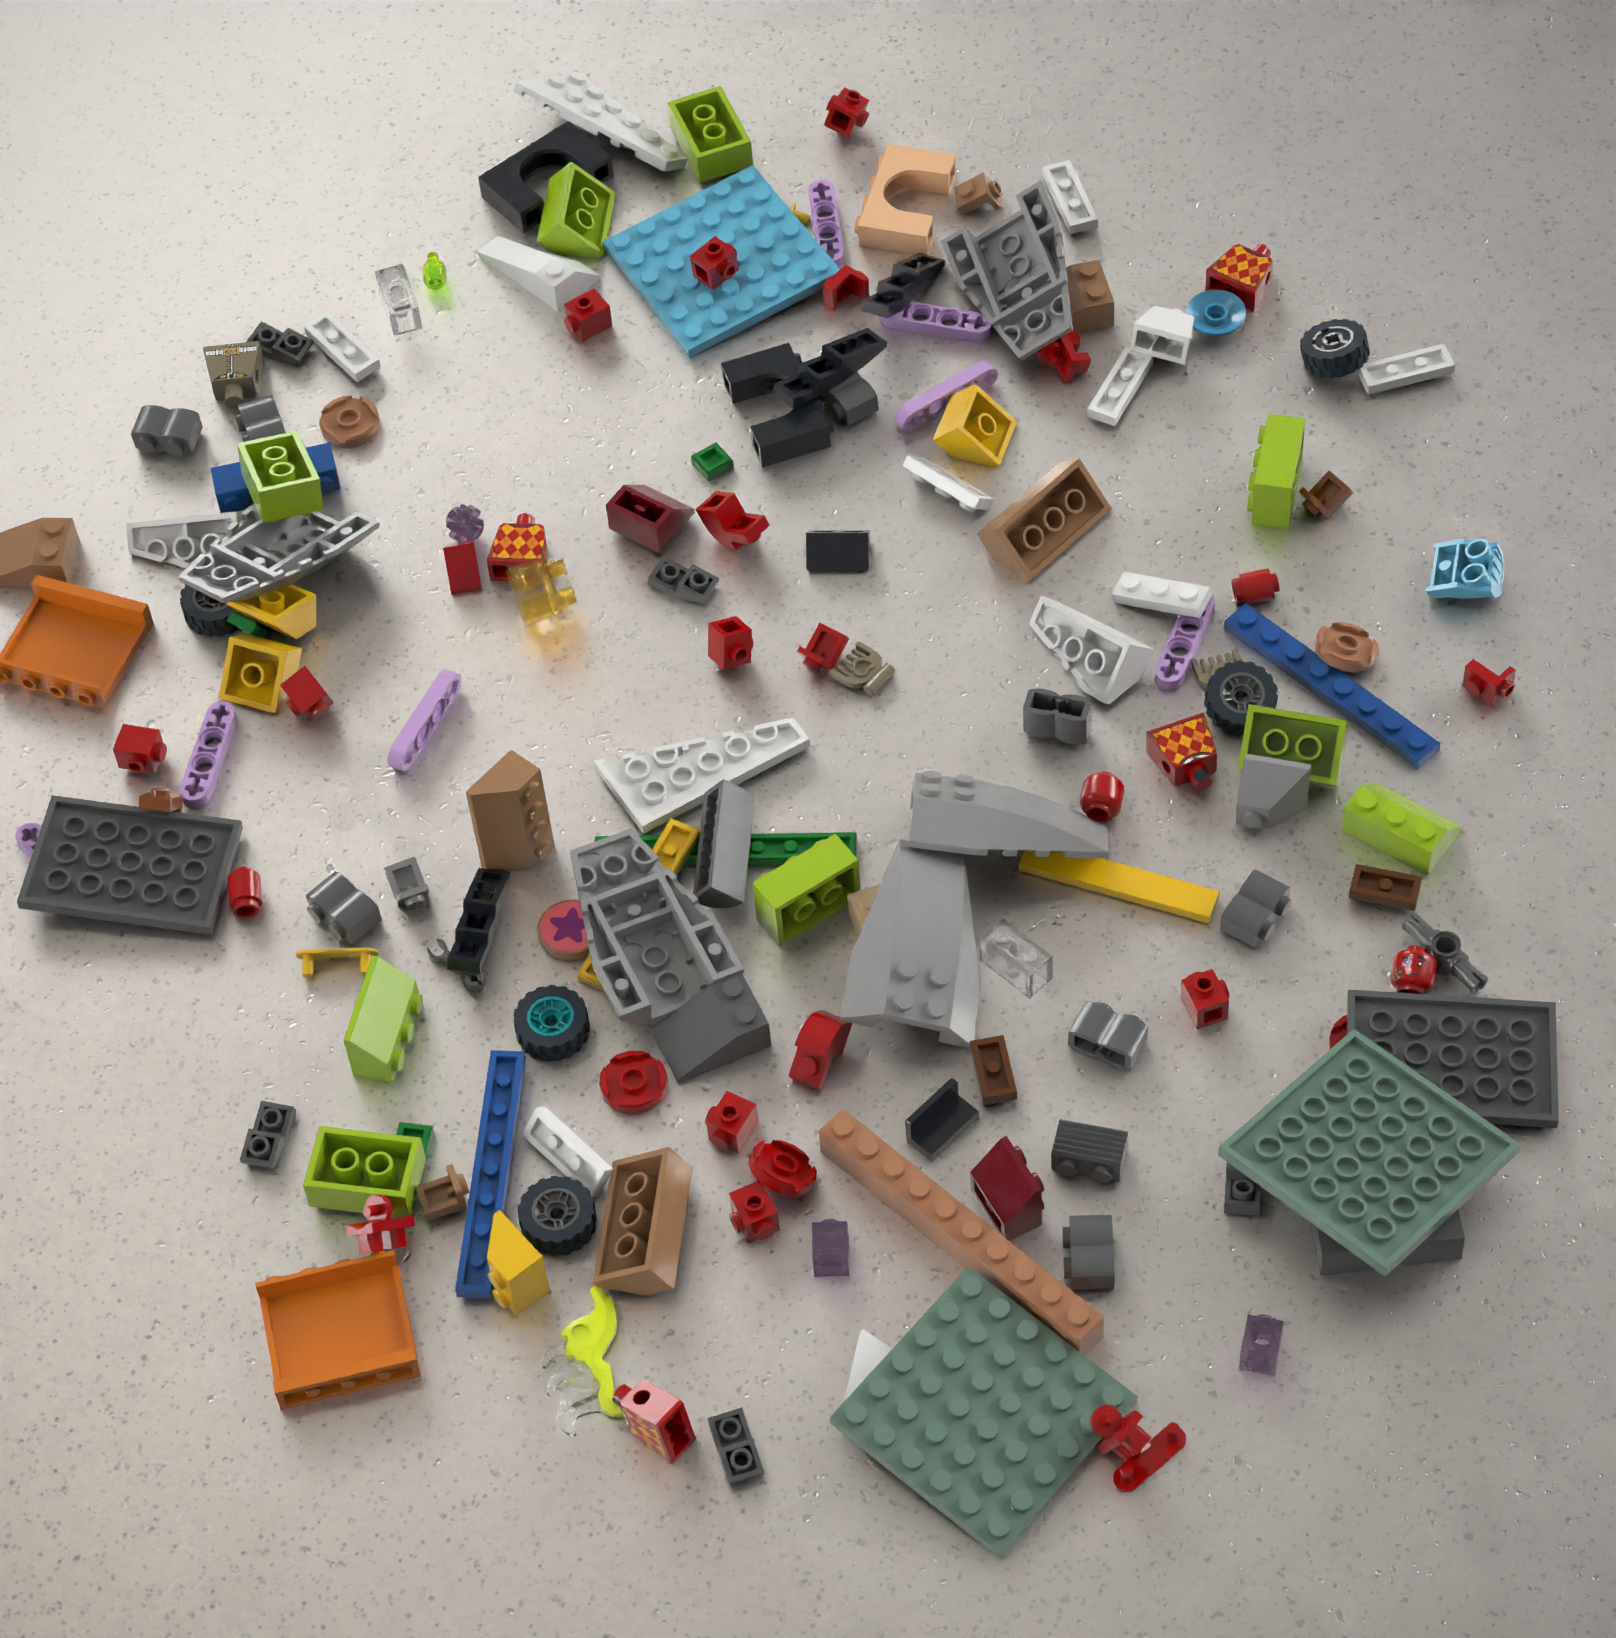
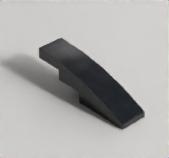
[861,253,945,319]
[773,328,887,409]
[447,868,511,974]

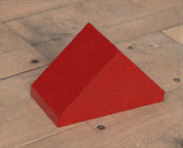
[443,539,482,595]

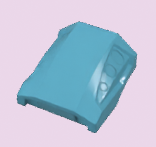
[1426,538,1505,599]

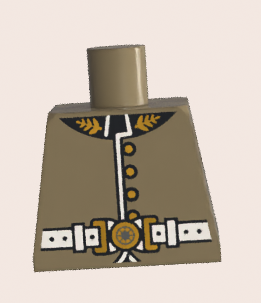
[203,341,264,409]

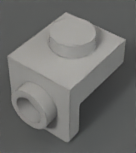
[384,856,429,908]

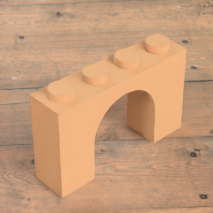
[854,144,956,255]

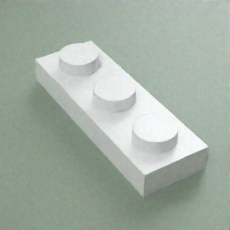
[1042,160,1098,234]
[303,311,381,382]
[1358,344,1455,395]
[1087,347,1153,426]
[903,455,994,512]
[1111,572,1212,618]
[522,1106,613,1198]

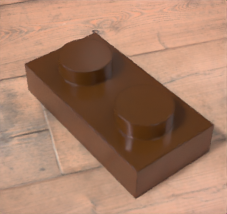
[1349,864,1422,911]
[970,1035,1017,1105]

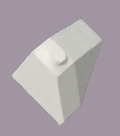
[477,236,600,312]
[126,512,242,569]
[1029,595,1153,704]

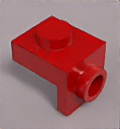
[823,264,870,311]
[797,622,849,672]
[1462,659,1516,707]

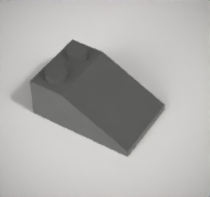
[651,972,772,1084]

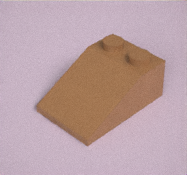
[1066,260,1114,334]
[0,517,80,589]

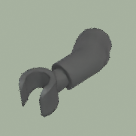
[427,939,486,993]

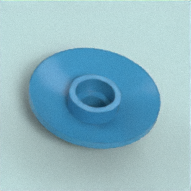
[1186,290,1246,336]

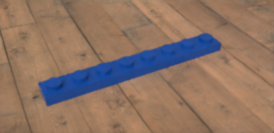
[1224,603,1440,769]
[455,1050,526,1299]

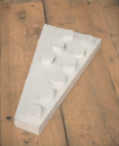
[513,72,688,172]
[594,717,810,834]

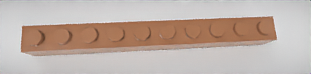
[818,1109,1104,1355]

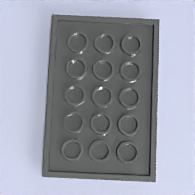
[17,795,243,935]
[1347,990,1559,1128]

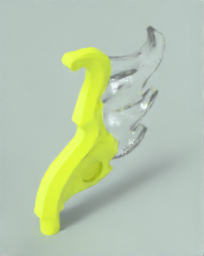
[542,1286,623,1437]

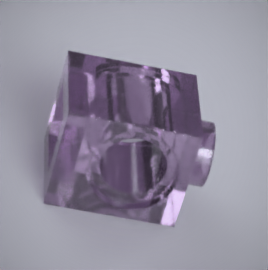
[812,1219,850,1277]
[1239,1314,1284,1376]

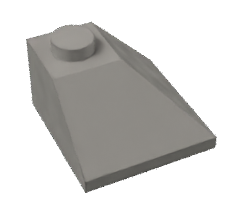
[1236,753,1311,829]

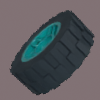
[513,985,590,1062]

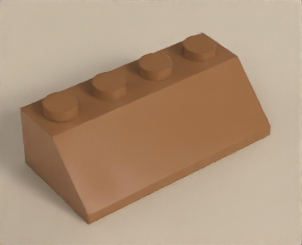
[977,458,1112,582]
[466,750,555,871]
[592,1147,693,1296]

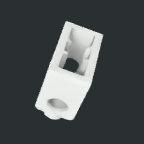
[1130,306,1194,365]

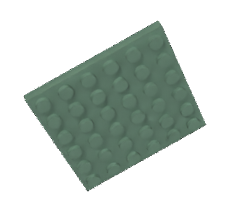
[1218,1029,1521,1277]
[830,1266,1138,1559]

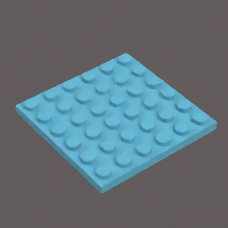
[603,165,840,358]

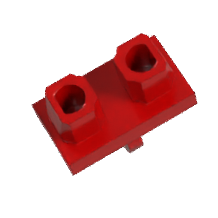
[1037,332,1091,383]
[345,1194,415,1254]
[1090,1405,1152,1462]

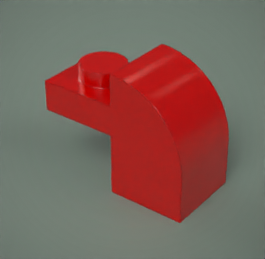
[695,491,770,551]
[788,1010,853,1089]

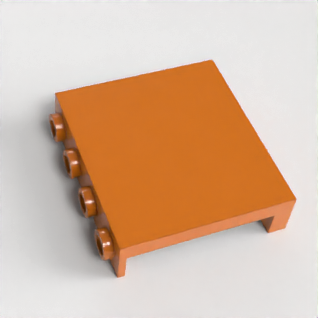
[0,574,154,708]
[255,1250,421,1410]

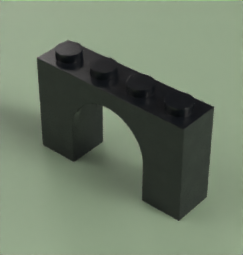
[478,121,614,234]
[721,343,834,468]

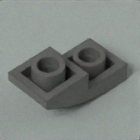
[246,321,313,364]
[647,556,719,604]
[240,1101,296,1169]
[1224,1162,1261,1215]
[707,1407,764,1485]

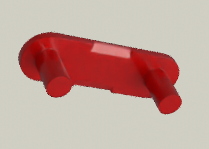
[1113,1422,1186,1492]

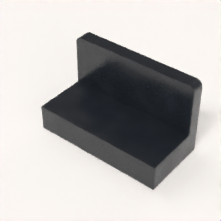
[806,530,870,570]
[905,1078,979,1162]

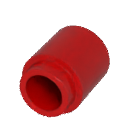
[1231,568,1280,604]
[227,867,262,918]

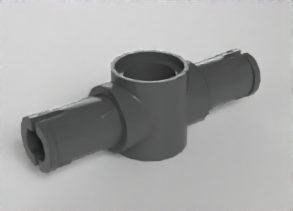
[1402,912,1488,994]

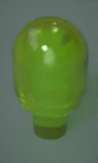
[422,252,447,290]

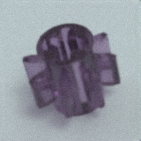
[446,504,484,542]

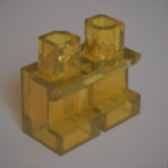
[506,558,577,628]

